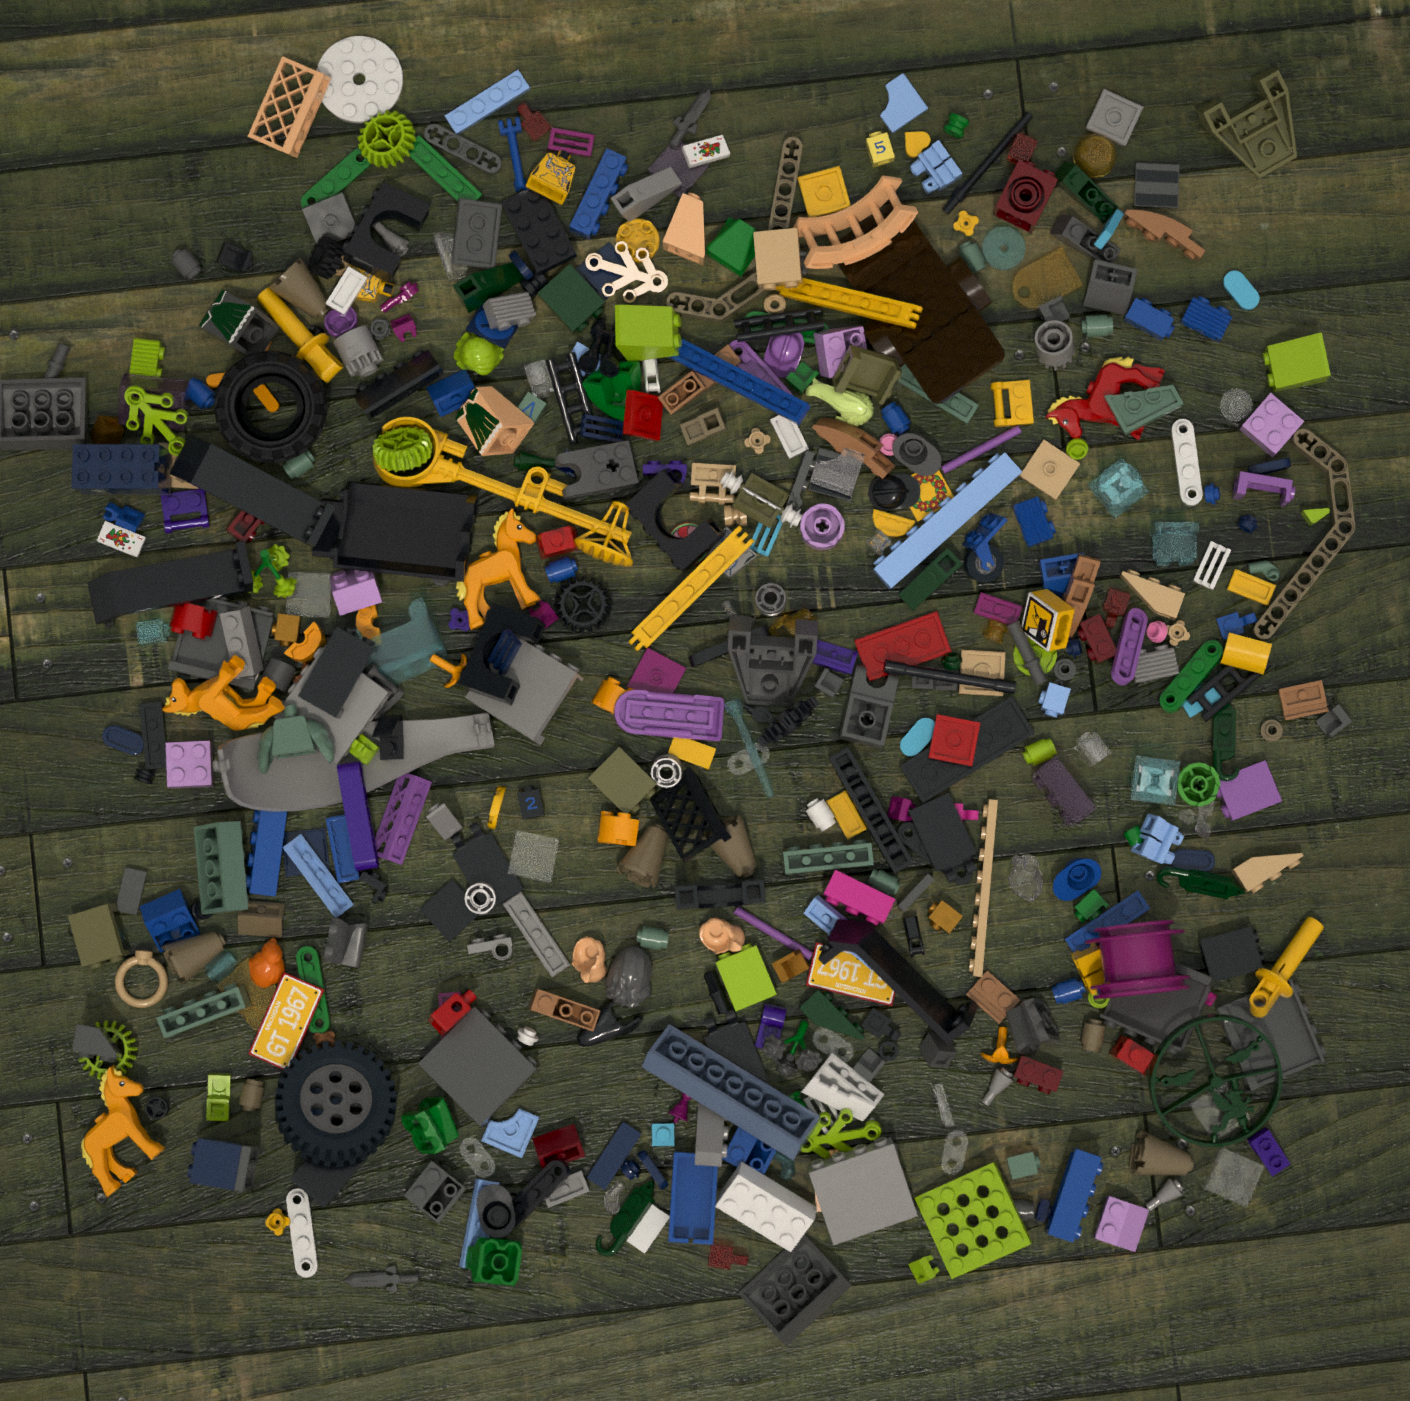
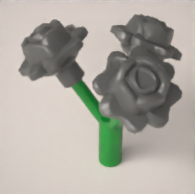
[762,1021,822,1077]

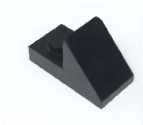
[372,715,404,761]

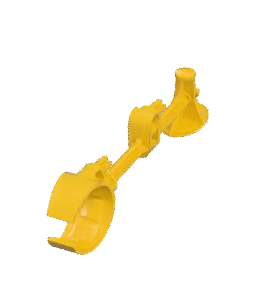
[373,417,633,567]

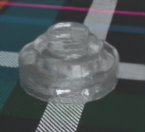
[1219,388,1253,421]

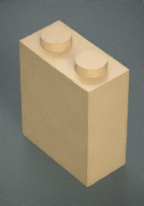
[753,228,803,290]

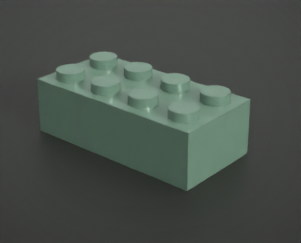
[194,821,249,915]

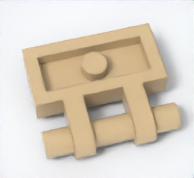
[690,463,736,505]

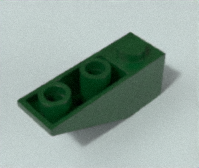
[1055,162,1118,224]
[453,262,524,313]
[898,548,963,611]
[799,990,865,1040]

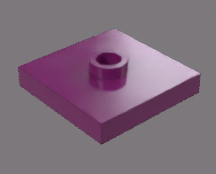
[627,648,686,693]

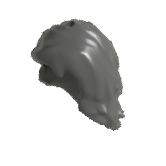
[604,945,653,1008]

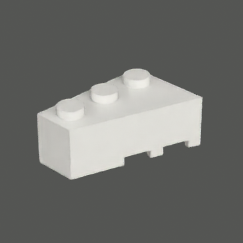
[802,1053,884,1121]

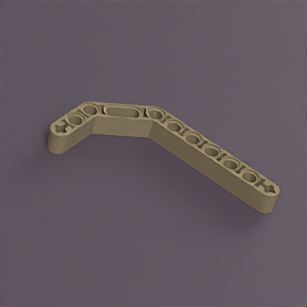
[666,137,802,323]
[1252,428,1355,641]

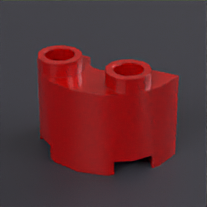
[169,603,218,640]

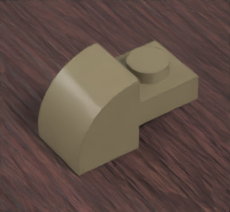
[680,408,727,446]

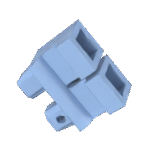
[909,140,962,194]
[1131,814,1184,864]

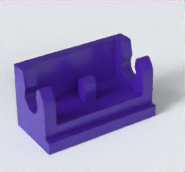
[812,639,858,675]

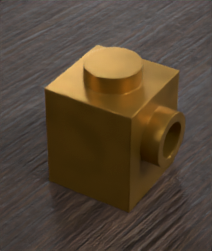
[272,613,302,647]
[927,900,963,934]

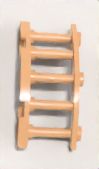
[793,175,918,269]

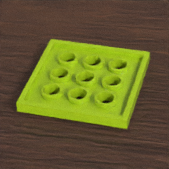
[914,1161,1033,1279]

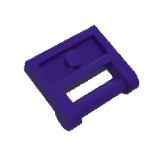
[161,489,210,534]

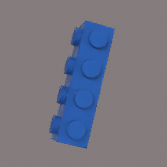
[569,148,629,240]
[246,810,287,897]

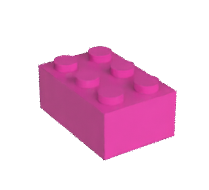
[823,870,895,926]

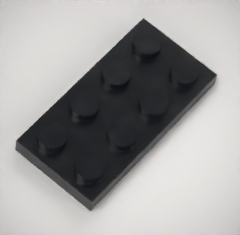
[500,188,577,276]

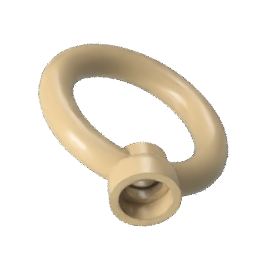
[115,950,168,1008]

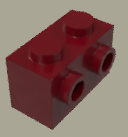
[225,510,264,542]
[1077,614,1116,665]
[1012,1056,1064,1095]
[532,1124,585,1169]

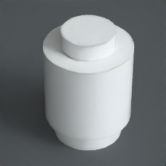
[806,798,837,832]

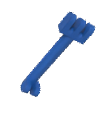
[498,117,528,192]

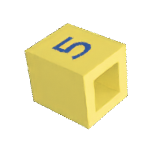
[866,131,895,168]

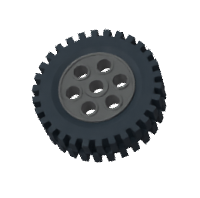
[275,1041,397,1167]

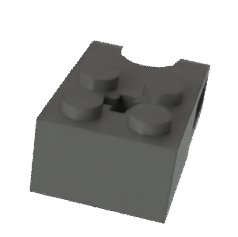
[554,440,639,500]
[838,665,899,749]

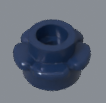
[1237,514,1258,534]
[1066,637,1083,658]
[620,1160,641,1180]

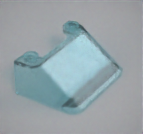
[352,597,447,687]

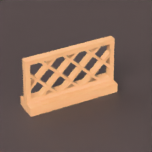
[248,56,332,158]

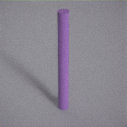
[940,425,1021,474]
[734,906,814,960]

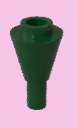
[514,450,555,472]

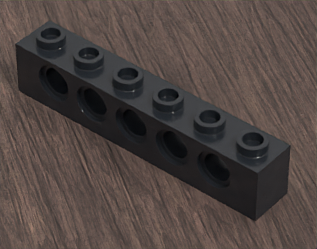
[828,747,914,875]

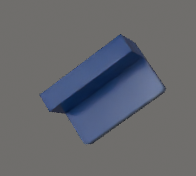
[426,370,475,417]

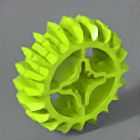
[357,109,416,169]
[372,426,432,472]
[77,1020,138,1080]

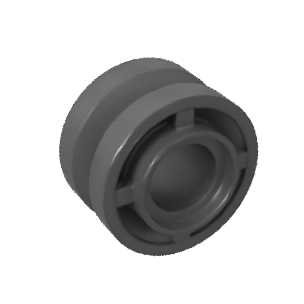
[755,583,787,617]
[651,753,683,788]
[465,881,496,914]

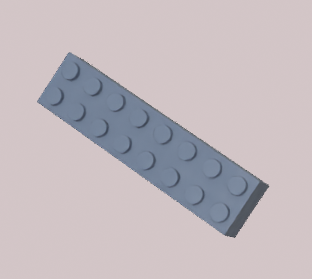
[642,1024,820,1160]

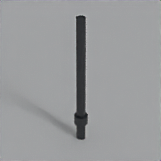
[942,112,1033,215]

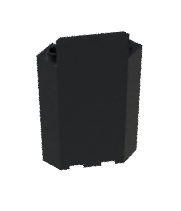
[312,481,478,582]

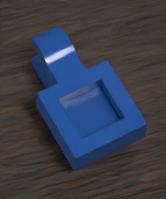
[103,503,145,533]
[1216,612,1257,640]

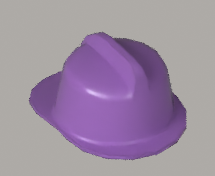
[764,333,804,378]

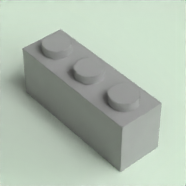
[220,606,264,678]
[695,1102,728,1167]

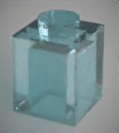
[135,619,170,647]

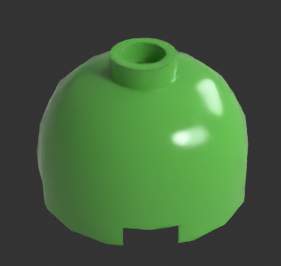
[1174,762,1221,807]

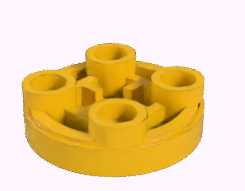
[616,219,660,263]

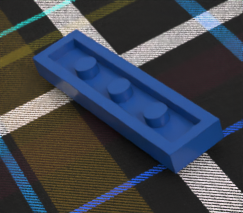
[1064,890,1150,952]

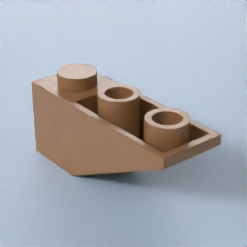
[528,988,600,1031]

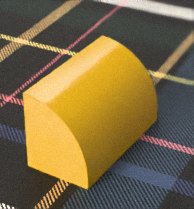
[1221,633,1272,675]

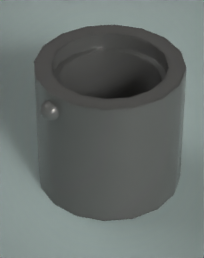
[259,658,296,694]

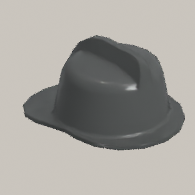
[893,433,942,476]

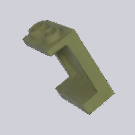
[832,345,902,405]
[588,747,657,816]
[68,903,129,970]

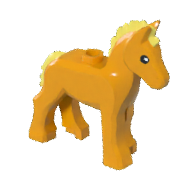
[456,508,541,630]
[162,655,285,731]
[81,1065,165,1197]

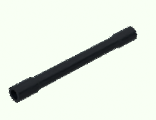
[884,660,1016,694]

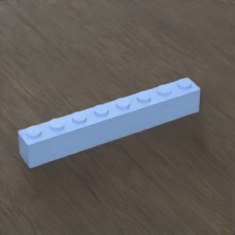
[872,452,1022,590]

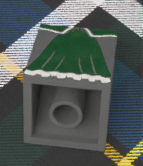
[199,289,280,356]

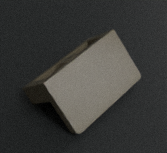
[238,901,285,938]

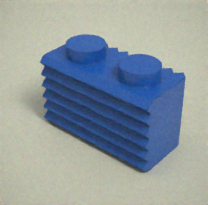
[1180,296,1233,342]
[1012,496,1056,548]

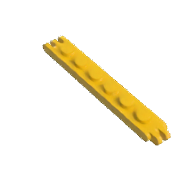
[775,278,923,329]
[628,525,755,651]

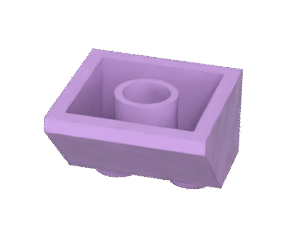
[1093,1196,1149,1252]

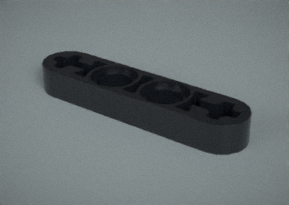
[688,625,771,668]

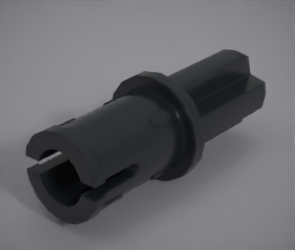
[704,970,731,1015]

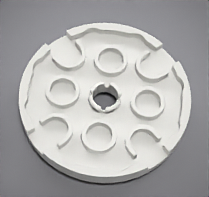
[316,36,403,123]

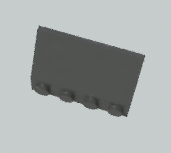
[0,377,88,451]
[738,1234,852,1347]

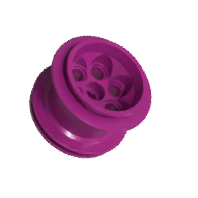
[1085,920,1191,999]

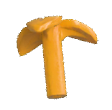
[429,653,467,688]
[980,1027,1018,1064]

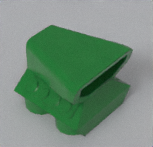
[705,217,756,277]
[401,1097,459,1154]
[465,1237,522,1286]

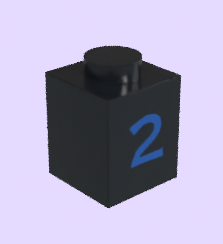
[517,786,545,820]

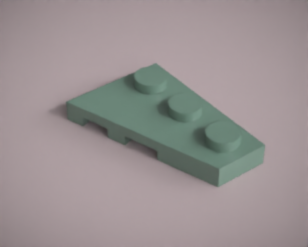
[1104,385,1184,435]

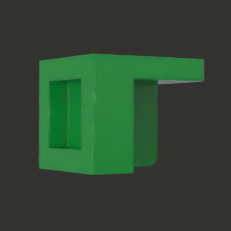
[785,362,819,395]

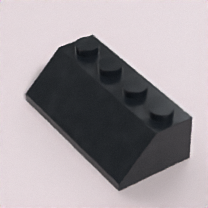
[354,350,443,421]

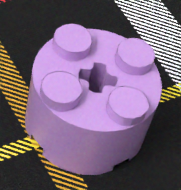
[800,504,845,550]

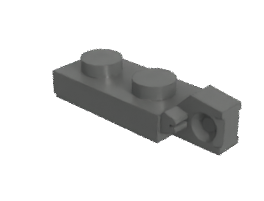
[785,451,816,511]

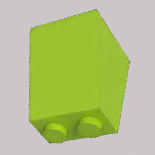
[615,305,682,361]
[1262,332,1331,392]

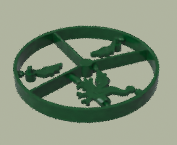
[1148,1014,1282,1147]

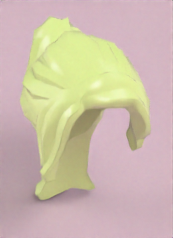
[806,378,874,426]

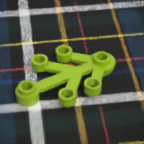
[124,385,188,456]
[800,1108,881,1159]

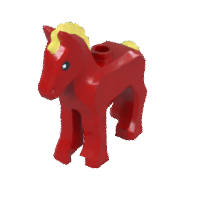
[1045,356,1165,441]

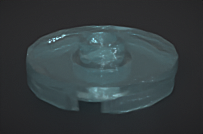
[982,226,1026,270]

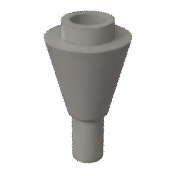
[374,222,409,257]
[982,1067,1015,1106]
[1145,1177,1184,1211]

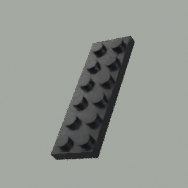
[899,696,1035,804]

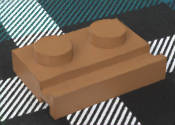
[1278,680,1329,721]
[966,971,1020,1024]

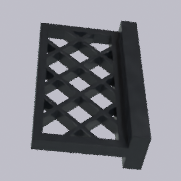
[650,767,732,863]

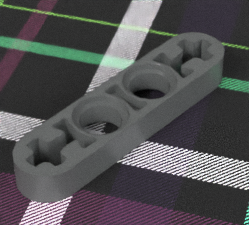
[424,124,502,175]

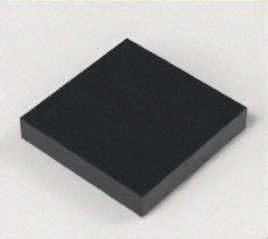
[420,880,480,942]

